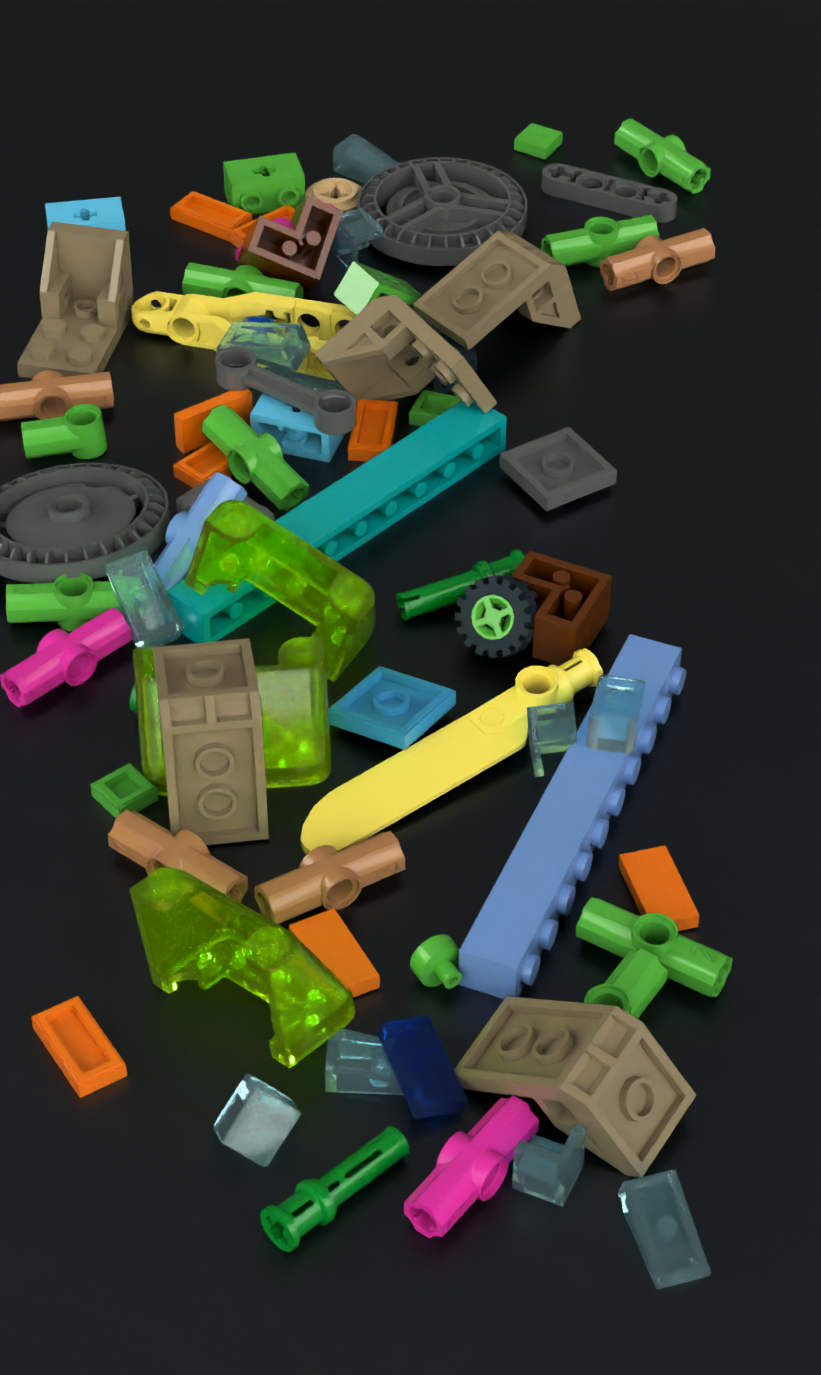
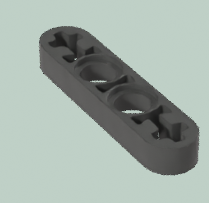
[541,163,678,223]

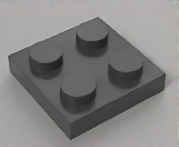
[499,427,617,511]

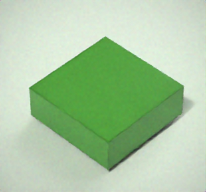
[514,123,563,160]
[409,390,460,427]
[91,763,159,818]

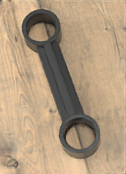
[215,346,356,435]

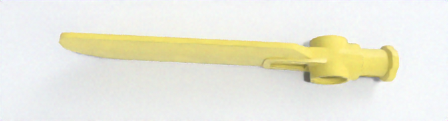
[300,648,604,855]

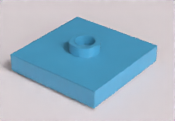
[326,666,456,750]

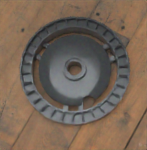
[357,157,528,266]
[0,463,171,584]

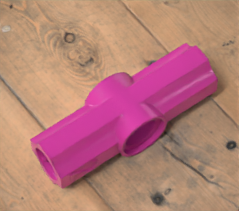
[0,607,132,708]
[404,1095,539,1239]

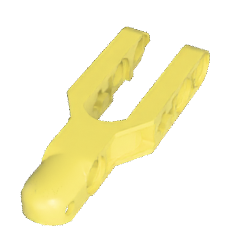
[131,291,356,381]

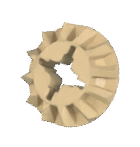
[306,178,362,217]

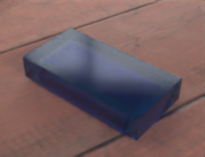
[377,1016,468,1119]

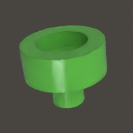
[410,934,462,989]

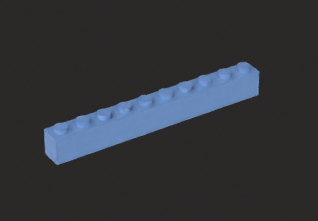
[458,634,686,999]

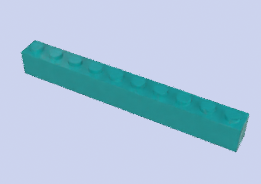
[166,402,507,643]

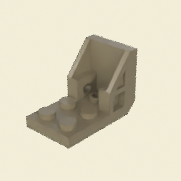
[17,222,134,378]
[412,231,581,350]
[315,295,497,414]
[153,638,269,845]
[450,996,696,1178]

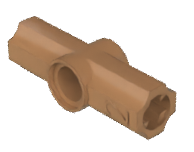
[600,228,716,292]
[0,370,114,421]
[108,809,248,915]
[254,831,405,926]

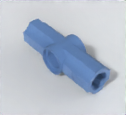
[143,472,248,600]

